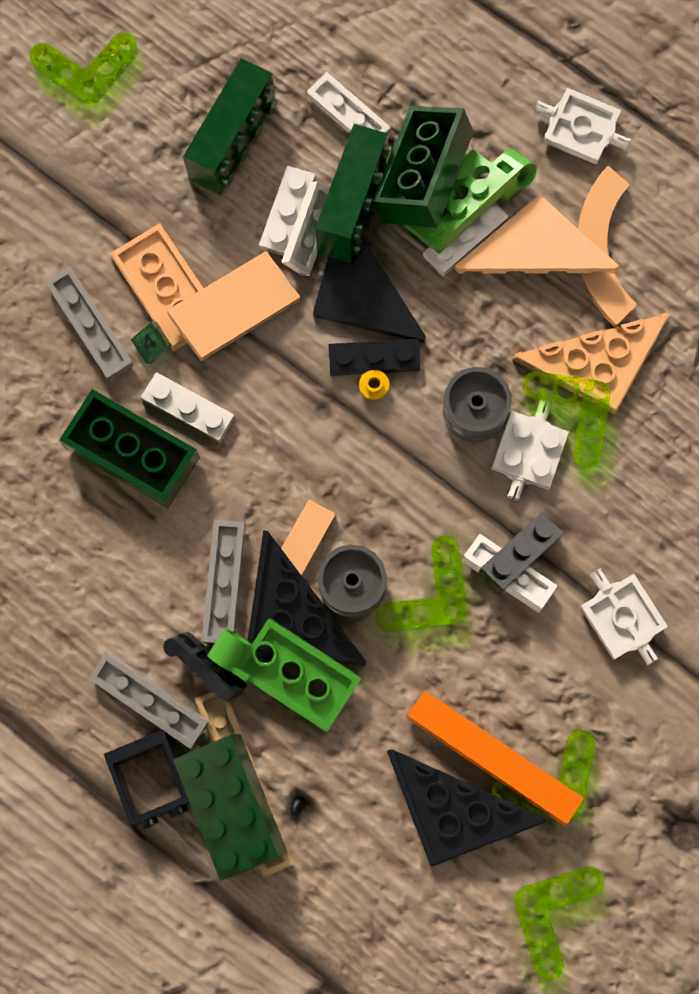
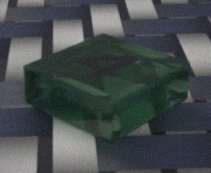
[130,321,172,364]

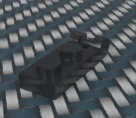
[163,632,248,702]

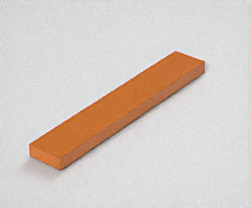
[407,691,584,827]

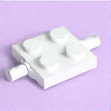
[534,88,631,165]
[491,401,569,501]
[580,568,668,666]

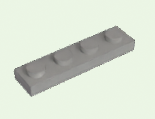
[45,267,134,381]
[201,519,245,644]
[88,652,210,749]

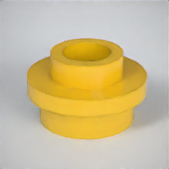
[359,370,389,400]

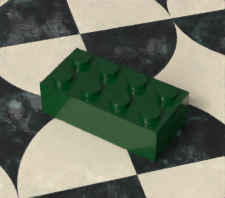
[183,58,277,195]
[372,106,474,228]
[315,124,392,263]
[59,389,200,509]
[173,734,288,881]

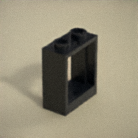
[103,730,190,830]

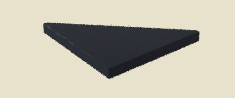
[313,236,426,343]
[247,530,366,665]
[387,749,546,867]

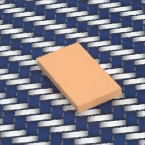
[110,223,204,352]
[167,251,300,361]

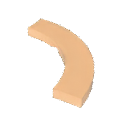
[578,166,637,328]

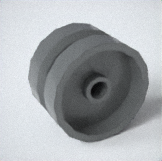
[442,367,512,442]
[318,544,387,619]

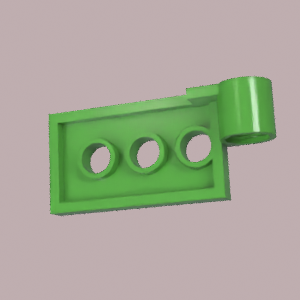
[403,149,537,254]
[207,618,362,732]

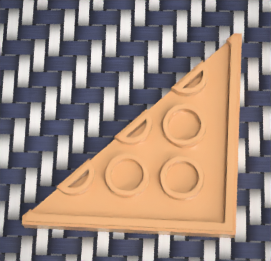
[455,194,619,274]
[512,313,670,415]

